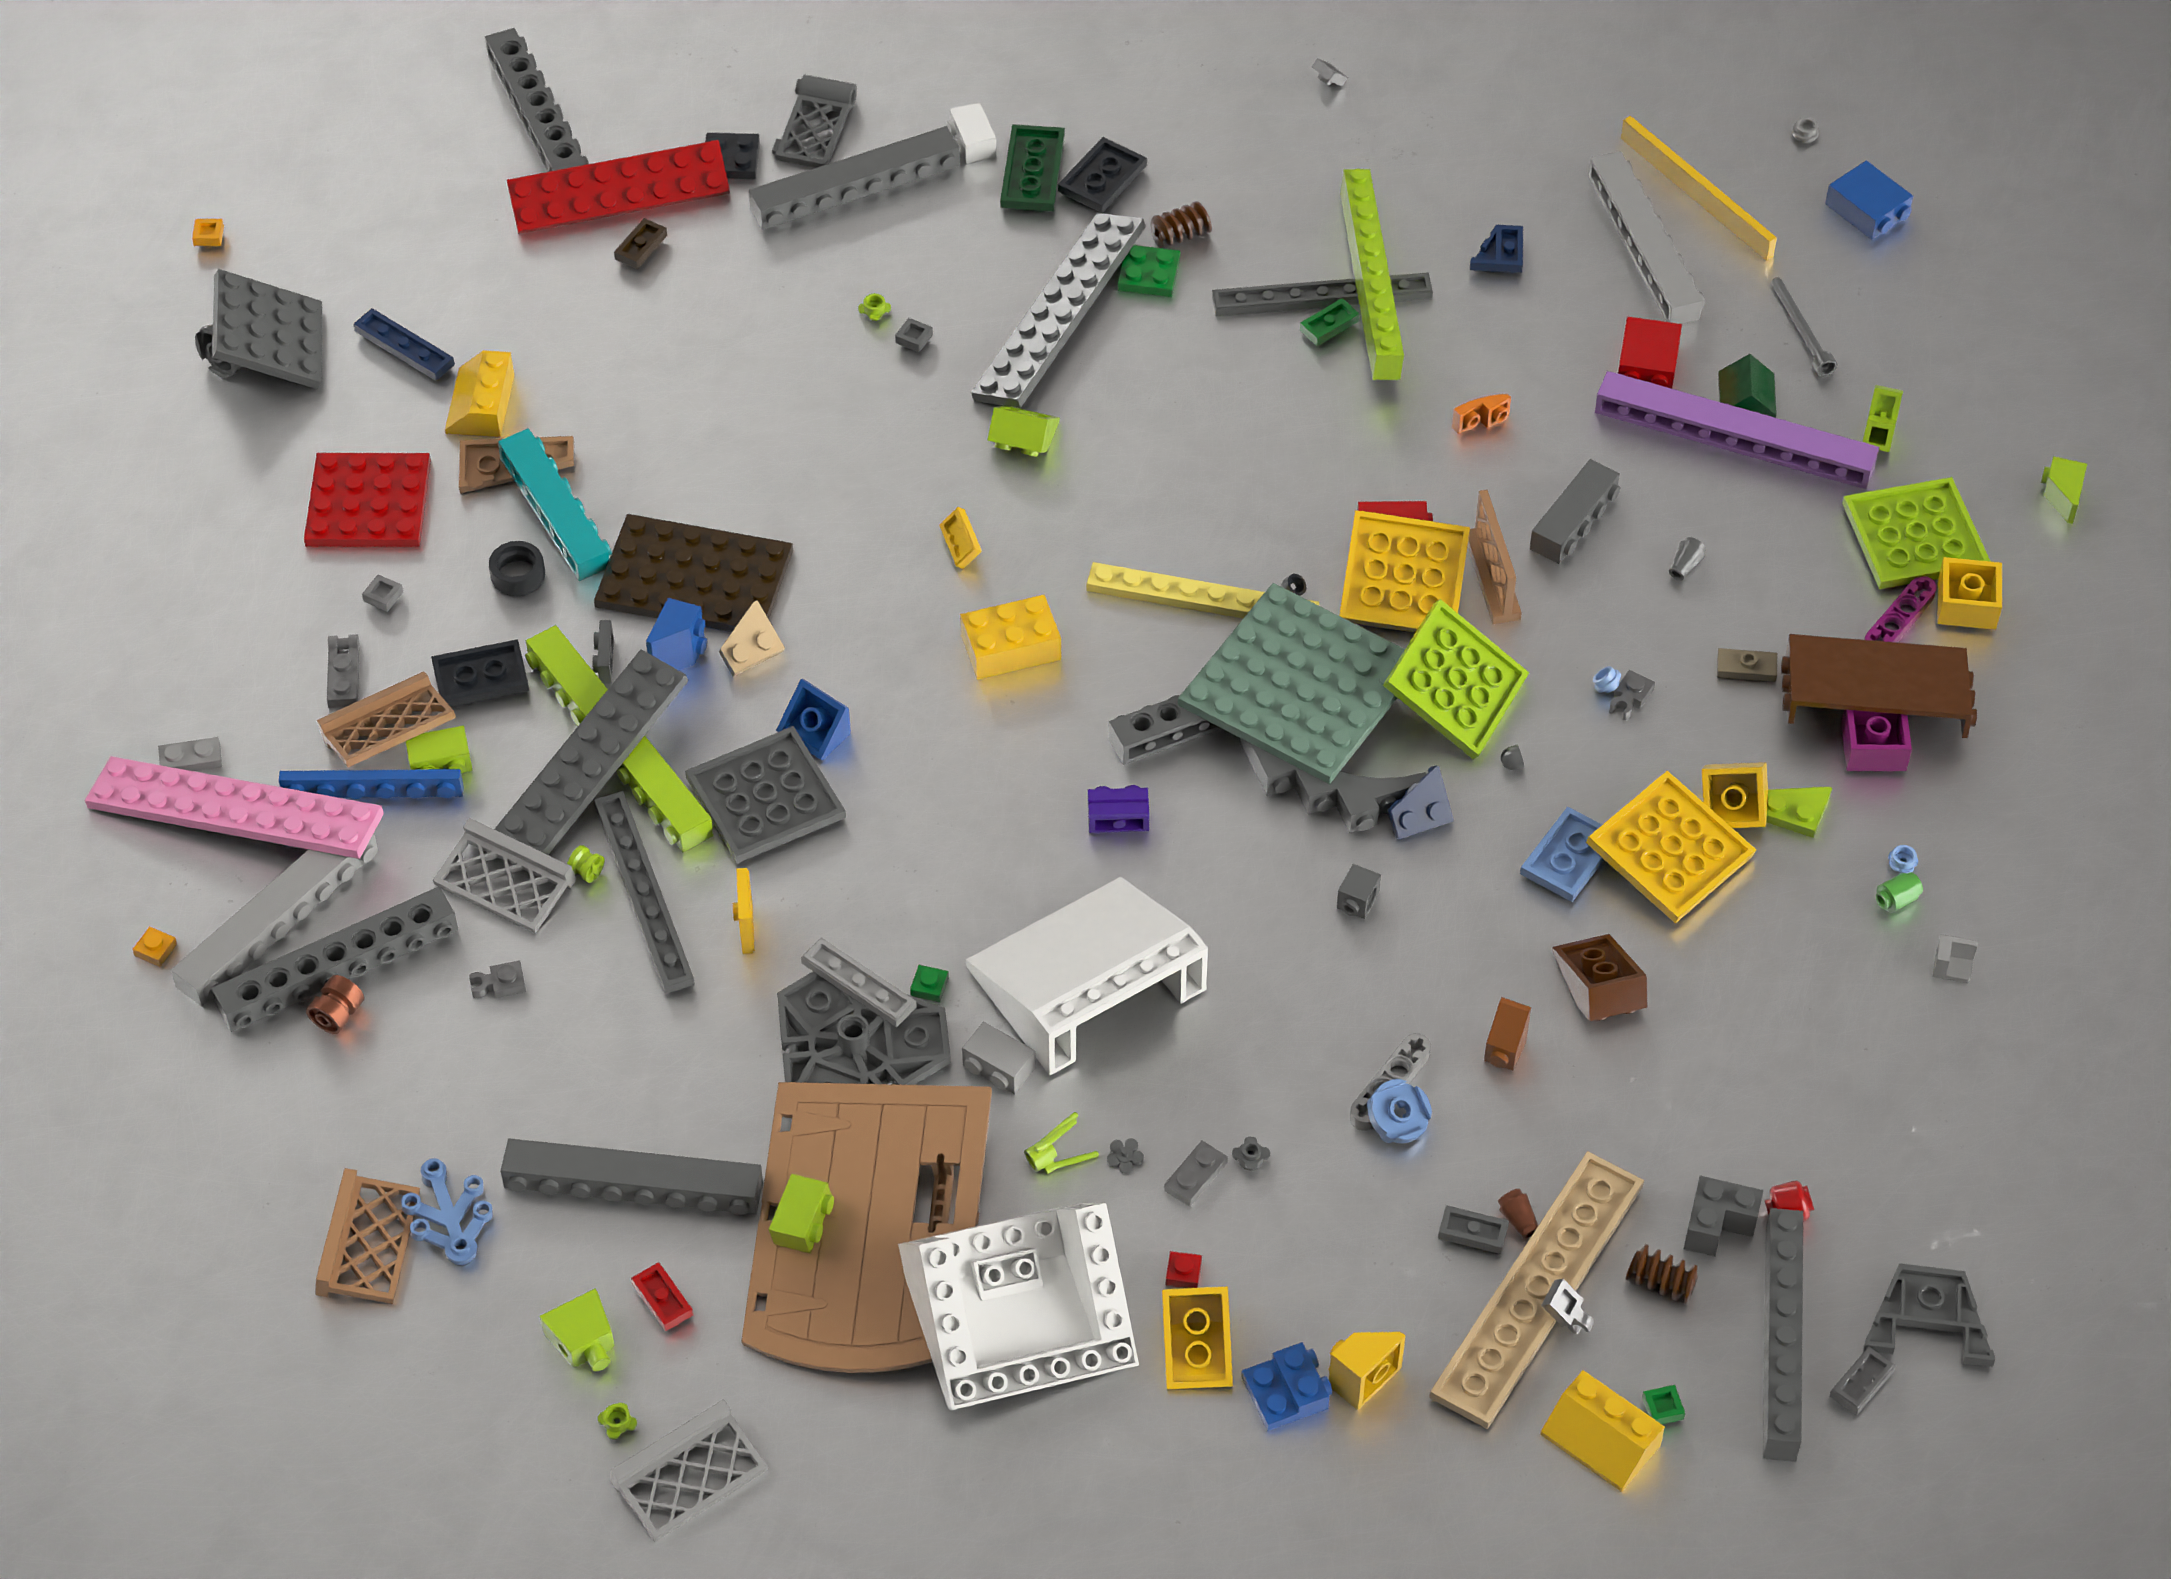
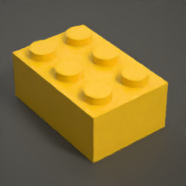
[960,594,1061,680]

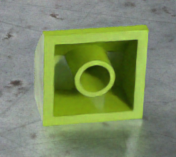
[987,406,1060,457]

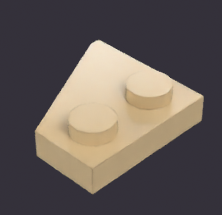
[719,601,785,677]

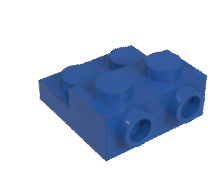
[1241,1342,1333,1431]

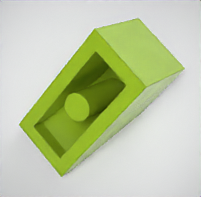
[2041,456,2087,524]

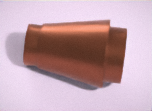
[1498,1189,1538,1239]

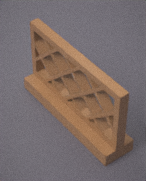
[1467,489,1522,624]
[317,671,456,768]
[315,1168,420,1304]

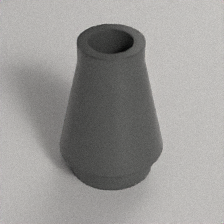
[1669,537,1706,581]

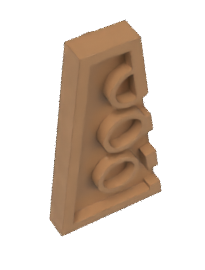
[459,436,574,494]

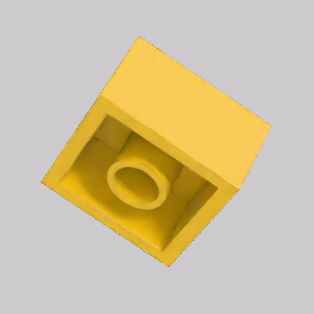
[1937,557,2002,630]

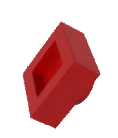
[1165,1251,1202,1288]

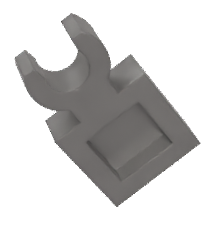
[1609,670,1655,720]
[469,960,526,998]

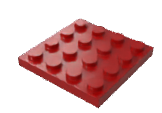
[304,453,431,547]

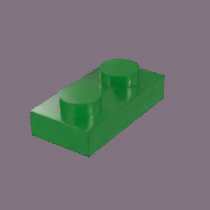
[1299,298,1360,346]

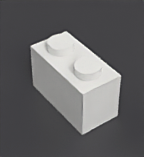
[947,102,997,164]

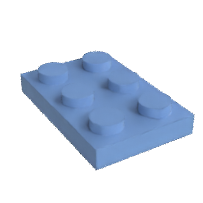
[1520,807,1604,902]

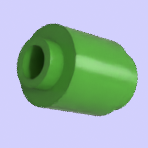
[1875,872,1923,913]

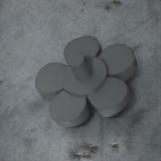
[1107,1138,1144,1174]

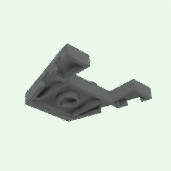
[1863,1263,1995,1367]

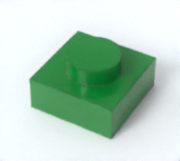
[910,965,949,1003]
[1642,1385,1685,1424]

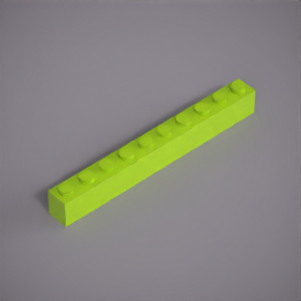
[1340,169,1404,380]
[525,625,713,853]

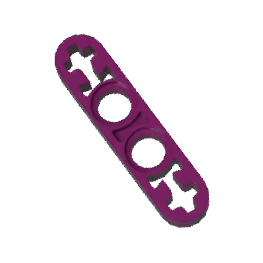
[1864,576,1937,643]

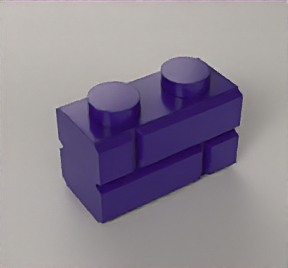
[1088,785,1149,833]

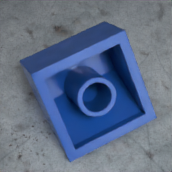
[646,598,708,671]

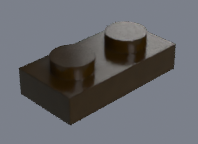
[614,218,667,269]

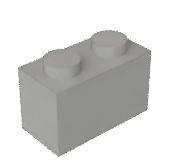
[962,1021,1036,1094]

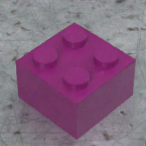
[1841,710,1912,771]

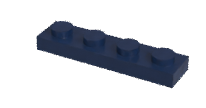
[353,308,455,381]

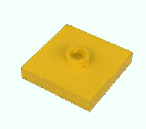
[733,868,755,954]

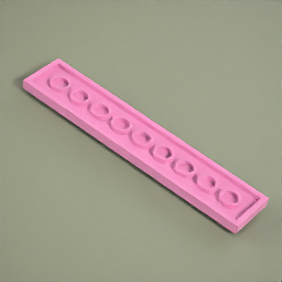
[84,756,384,859]

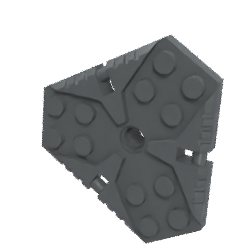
[777,971,951,1085]

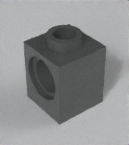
[1337,864,1381,919]

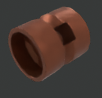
[306,975,364,1034]

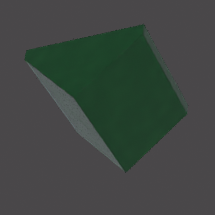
[1718,354,1776,418]

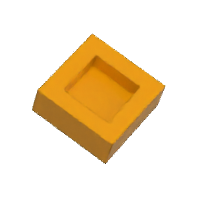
[192,219,224,246]
[132,926,177,967]

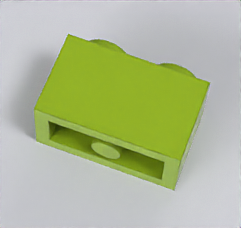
[406,725,473,774]
[769,1173,834,1253]

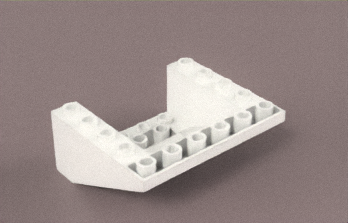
[966,877,1208,1075]
[898,1202,1139,1410]

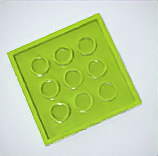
[1842,477,1991,589]
[1382,599,1529,760]

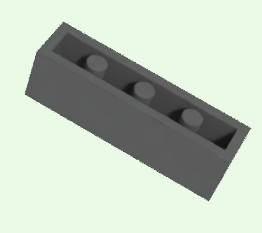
[1529,459,1621,564]

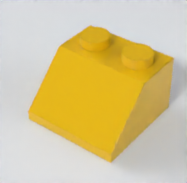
[1701,762,1768,828]
[1328,1332,1405,1410]

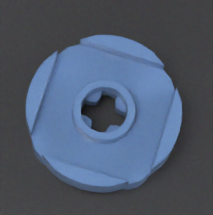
[1367,1079,1432,1144]

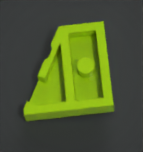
[1767,787,1832,838]

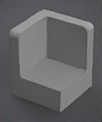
[1932,934,1978,983]

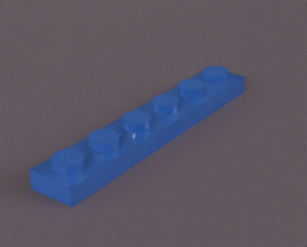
[278,769,464,799]

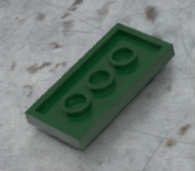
[1000,124,1065,212]

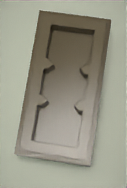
[1717,648,1777,682]

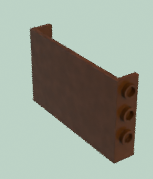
[1781,634,1977,738]

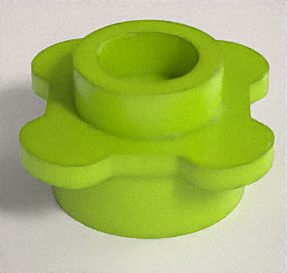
[858,293,891,321]
[598,1403,637,1439]

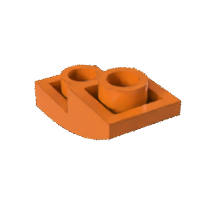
[1451,394,1511,434]

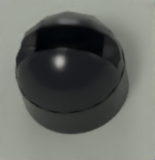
[1281,574,1307,596]

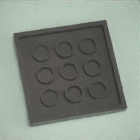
[212,269,322,389]
[685,726,846,864]

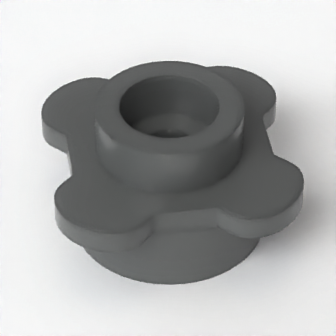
[1232,1136,1270,1171]

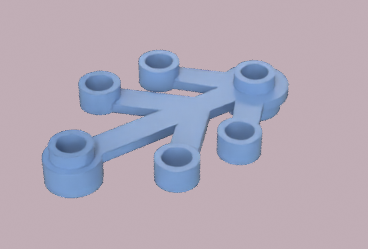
[401,1158,493,1265]

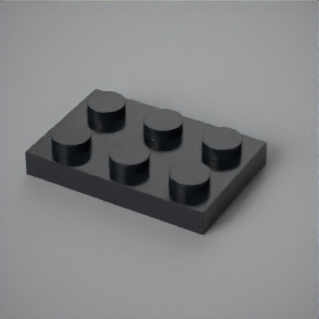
[1058,137,1147,213]
[431,639,529,707]

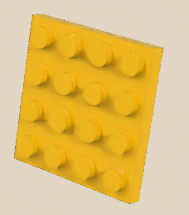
[1339,510,1470,633]
[1586,770,1756,924]

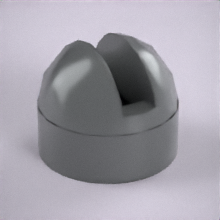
[1501,745,1524,770]

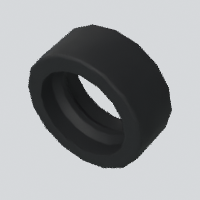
[489,541,545,596]

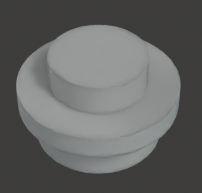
[1792,117,1819,142]

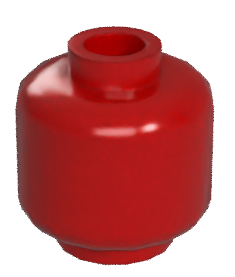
[1764,1180,1814,1222]

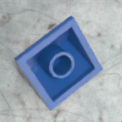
[776,679,851,760]

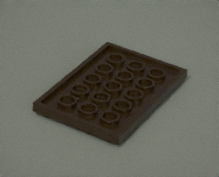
[594,514,793,632]

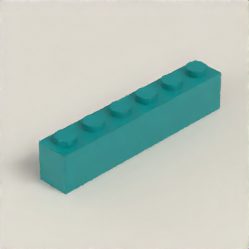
[498,428,612,581]

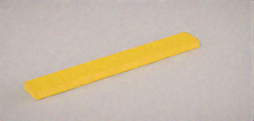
[1621,116,1777,261]

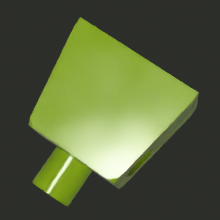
[539,1288,614,1372]

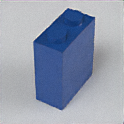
[1825,160,1913,240]

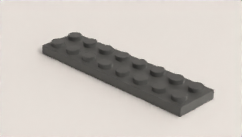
[494,649,689,855]

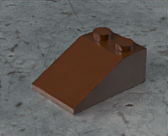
[1552,934,1648,1021]

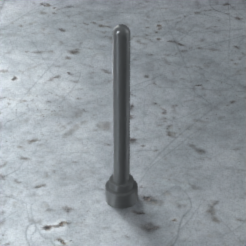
[1771,277,1837,377]

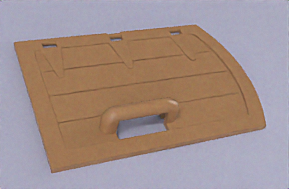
[741,1082,992,1373]

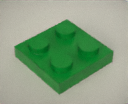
[1118,245,1181,297]

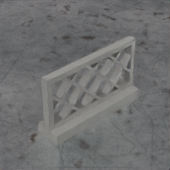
[433,818,577,934]
[610,1399,768,1542]

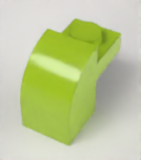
[1862,385,1903,452]

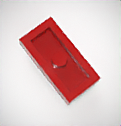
[631,1262,694,1332]

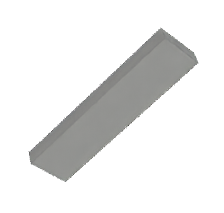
[801,938,917,1027]

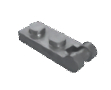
[327,634,360,708]

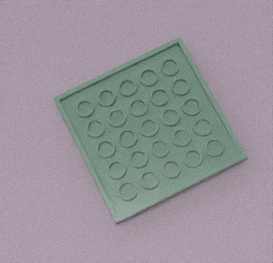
[1178,583,1405,784]

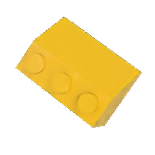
[445,350,514,437]
[1540,1370,1665,1492]

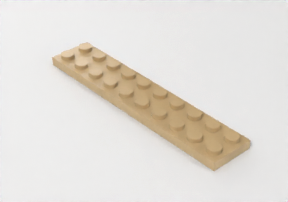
[1429,1151,1644,1429]

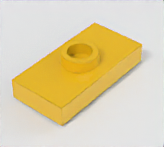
[939,507,982,569]

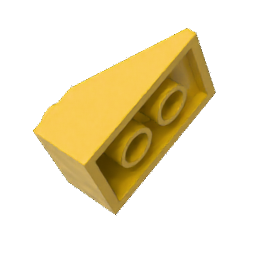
[1162,1286,1233,1390]

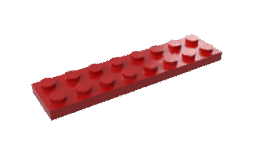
[507,140,730,234]

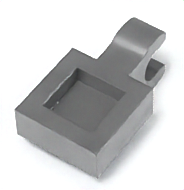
[1541,1279,1595,1334]

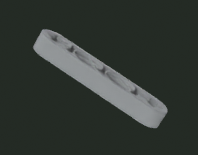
[1350,1034,1431,1131]

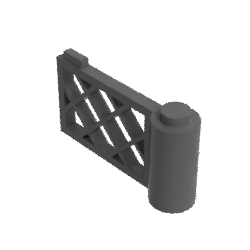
[772,74,857,168]

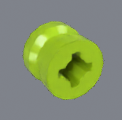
[567,845,605,883]

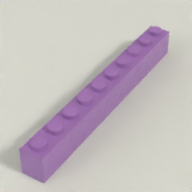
[1595,371,1879,489]

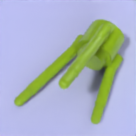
[1024,1112,1099,1174]

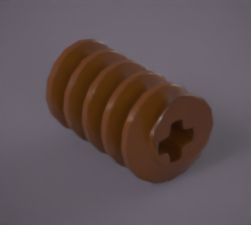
[1151,201,1212,248]
[1625,1244,1698,1305]

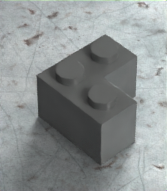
[1683,1176,1764,1256]

